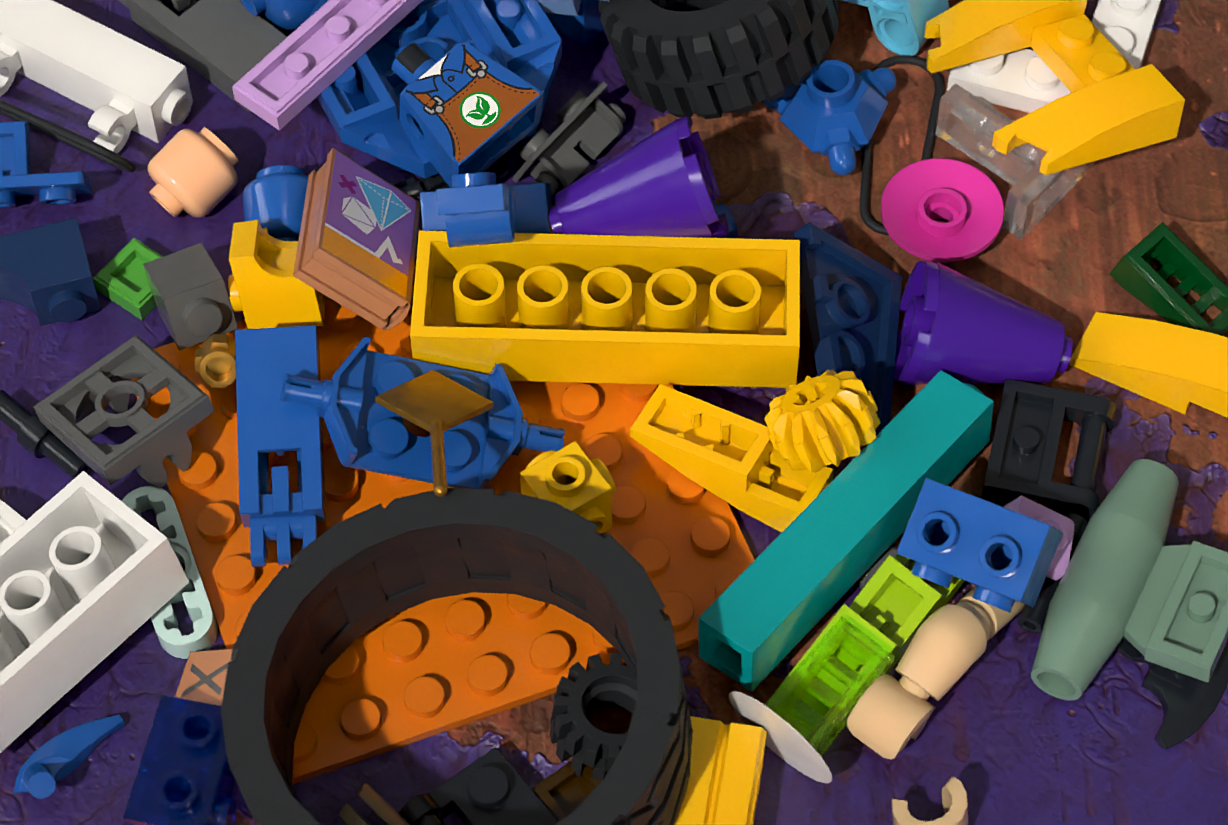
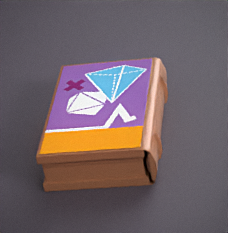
[293,148,421,331]

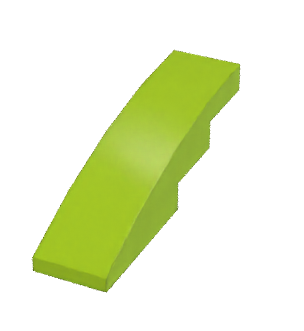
[765,554,965,751]

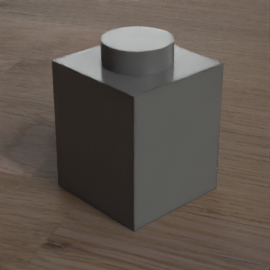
[143,243,238,351]

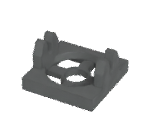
[33,334,214,488]

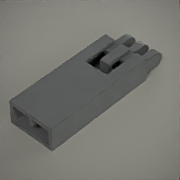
[118,0,287,114]

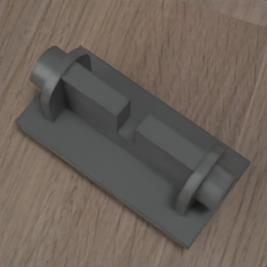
[512,81,626,197]

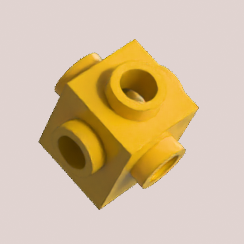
[520,441,616,533]

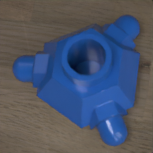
[763,60,897,176]

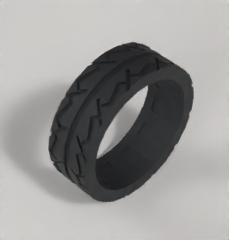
[221,488,693,825]

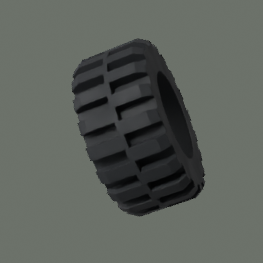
[599,0,839,119]

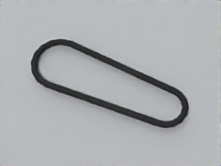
[859,55,944,235]
[0,99,136,173]

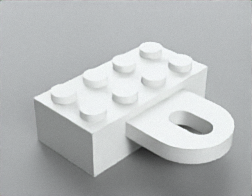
[0,471,189,753]

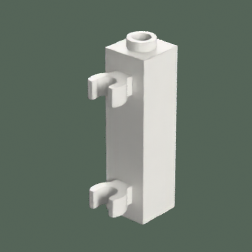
[0,0,193,153]

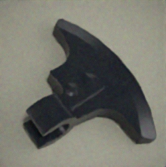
[1115,637,1228,749]

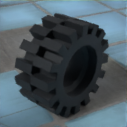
[550,653,637,781]

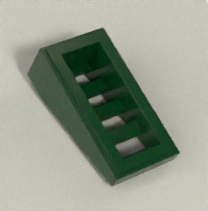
[1109,222,1228,336]

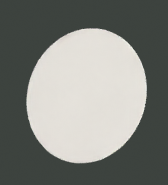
[729,691,832,783]

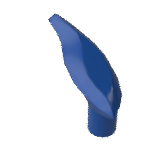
[13,715,125,799]

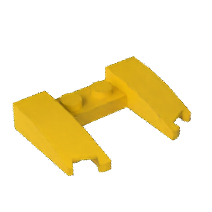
[924,0,1185,175]

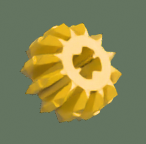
[764,370,880,472]

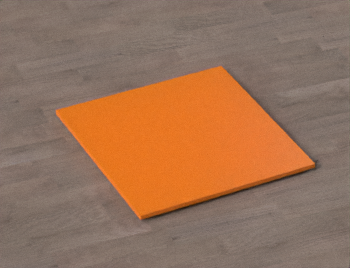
[130,265,755,784]

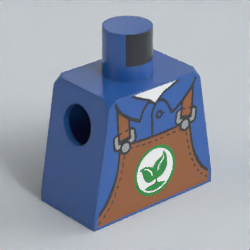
[392,43,543,188]

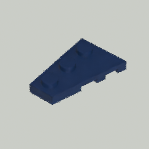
[793,223,902,436]

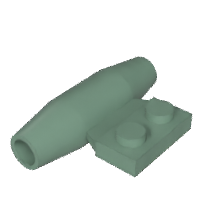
[1031,459,1228,700]

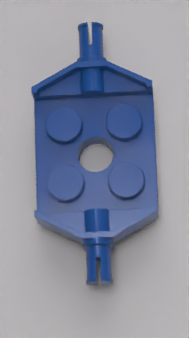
[280,337,565,489]

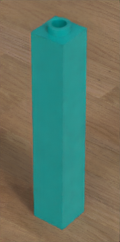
[698,370,994,692]

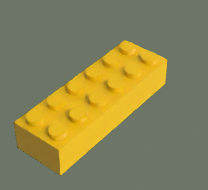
[410,230,800,388]

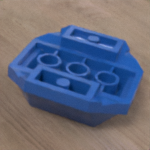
[309,0,562,179]

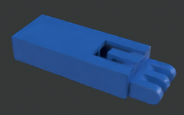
[235,325,326,567]

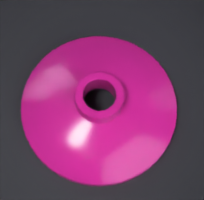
[881,158,1004,262]

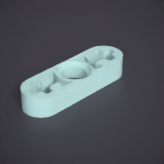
[122,486,218,659]

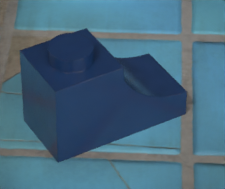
[0,217,101,326]

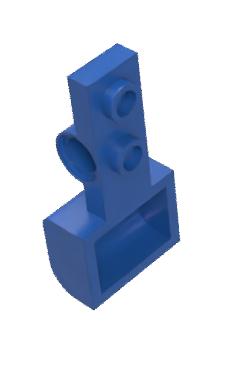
[420,172,554,247]

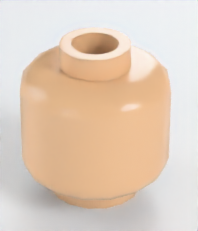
[148,127,239,218]

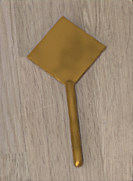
[375,370,494,497]

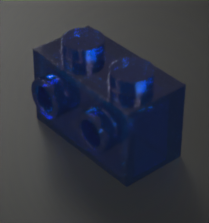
[123,695,236,825]

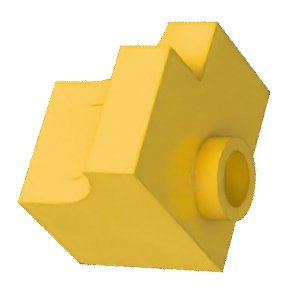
[228,220,326,329]

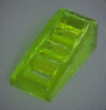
[765,616,894,756]

